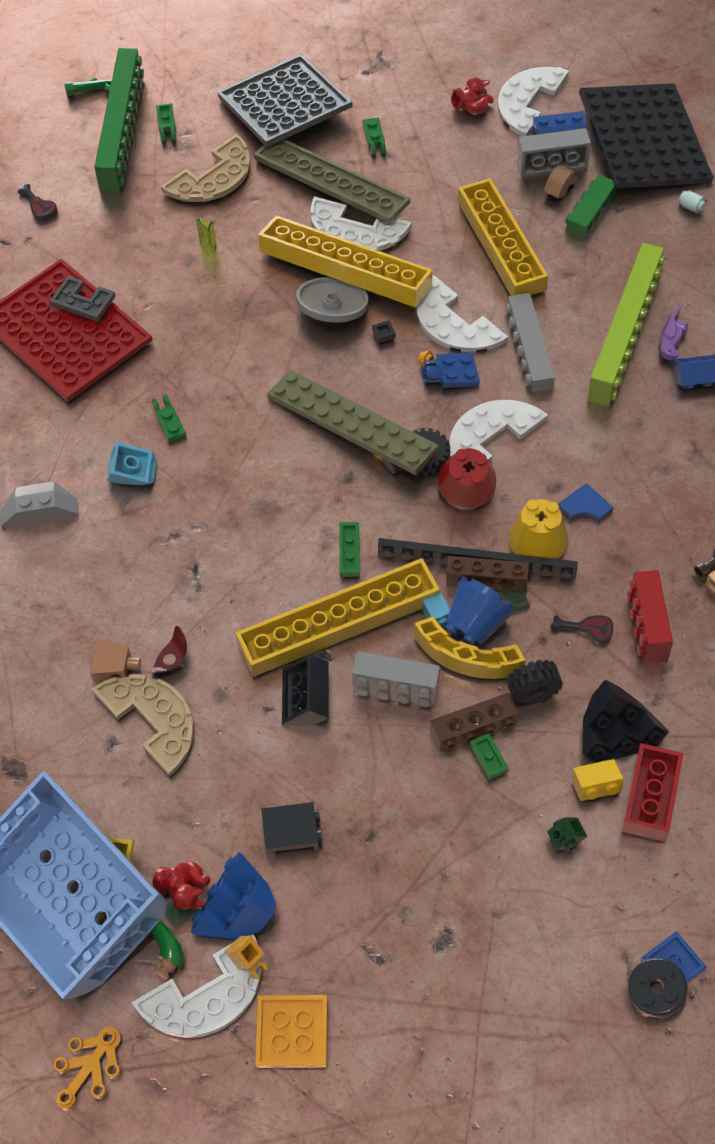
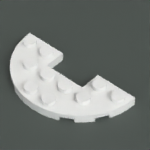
[498,67,569,137]
[311,197,412,251]
[416,275,508,353]
[449,400,548,472]
[132,934,261,1038]

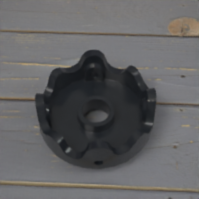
[628,958,688,1019]

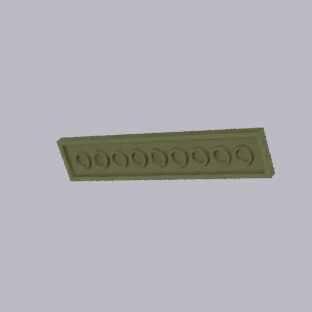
[254,139,411,224]
[267,370,439,475]

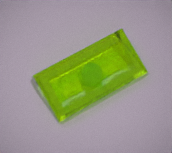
[196,218,217,255]

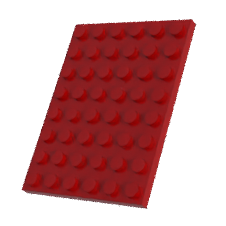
[0,258,153,402]

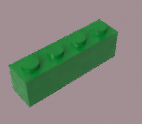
[565,174,616,239]

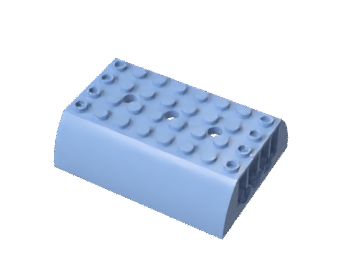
[0,770,166,999]

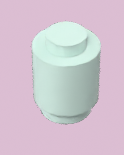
[679,191,706,214]

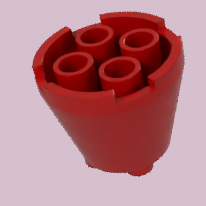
[438,448,497,510]

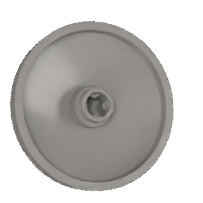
[296,277,368,322]

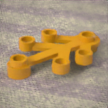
[54,1027,121,1111]

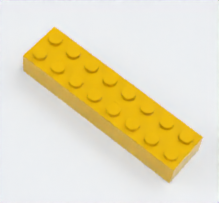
[458,178,548,296]

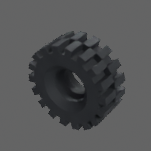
[411,428,450,478]
[506,660,563,705]

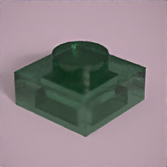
[165,900,193,928]

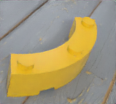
[414,616,526,679]

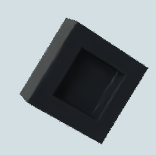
[372,320,396,343]

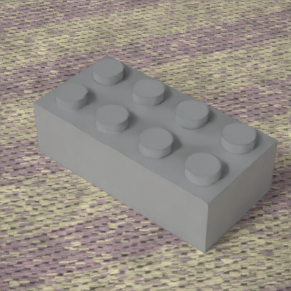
[517,128,591,177]
[352,651,440,707]

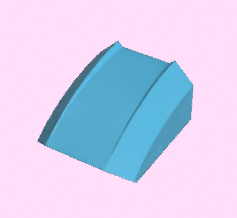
[106,442,157,485]

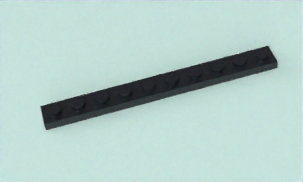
[378,538,578,579]

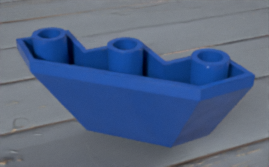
[191,852,276,940]

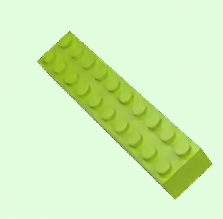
[587,242,665,407]

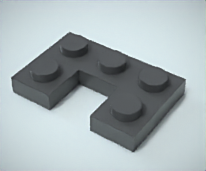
[50,276,116,322]

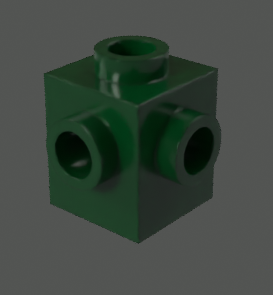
[547,817,588,852]

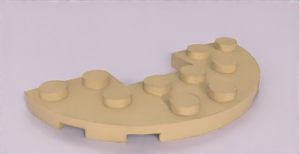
[160,134,250,202]
[92,674,194,777]

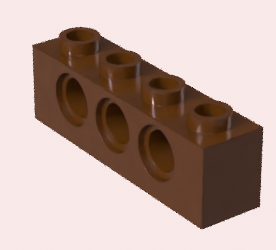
[446,556,529,592]
[430,692,519,751]

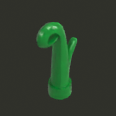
[65,78,112,96]

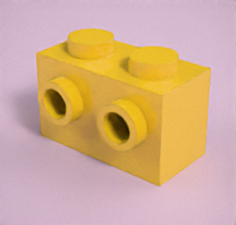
[572,759,623,801]

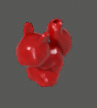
[451,77,494,115]
[152,861,211,910]

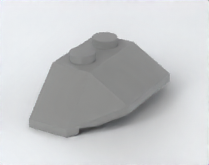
[0,481,79,528]

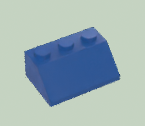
[532,111,588,135]
[671,354,715,388]

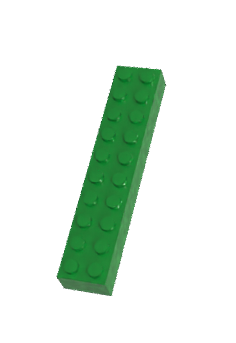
[94,48,144,193]

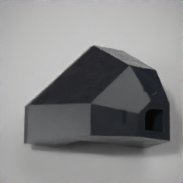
[582,679,669,763]

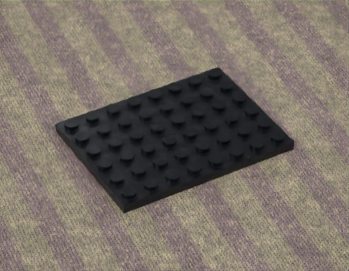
[579,83,714,189]

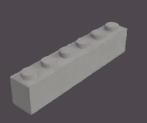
[505,293,555,392]

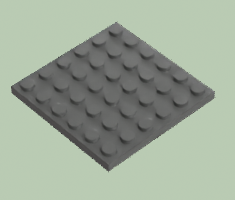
[217,54,353,147]

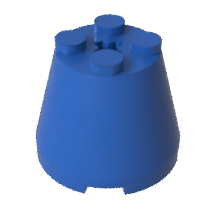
[445,576,515,646]

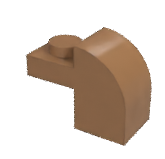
[543,165,578,198]

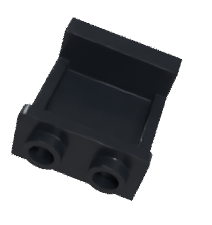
[261,802,323,857]

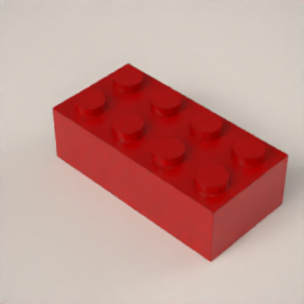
[627,570,673,664]
[622,743,684,842]

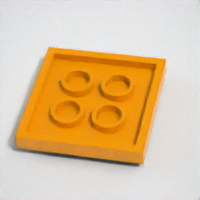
[255,995,327,1068]

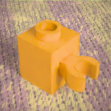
[224,936,268,979]

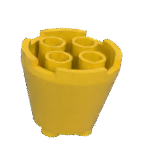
[509,499,569,559]

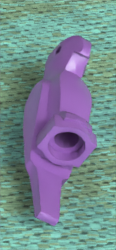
[660,305,688,360]

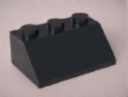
[282,654,329,726]

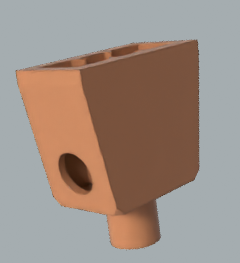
[90,639,141,683]

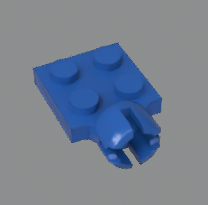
[422,353,480,388]

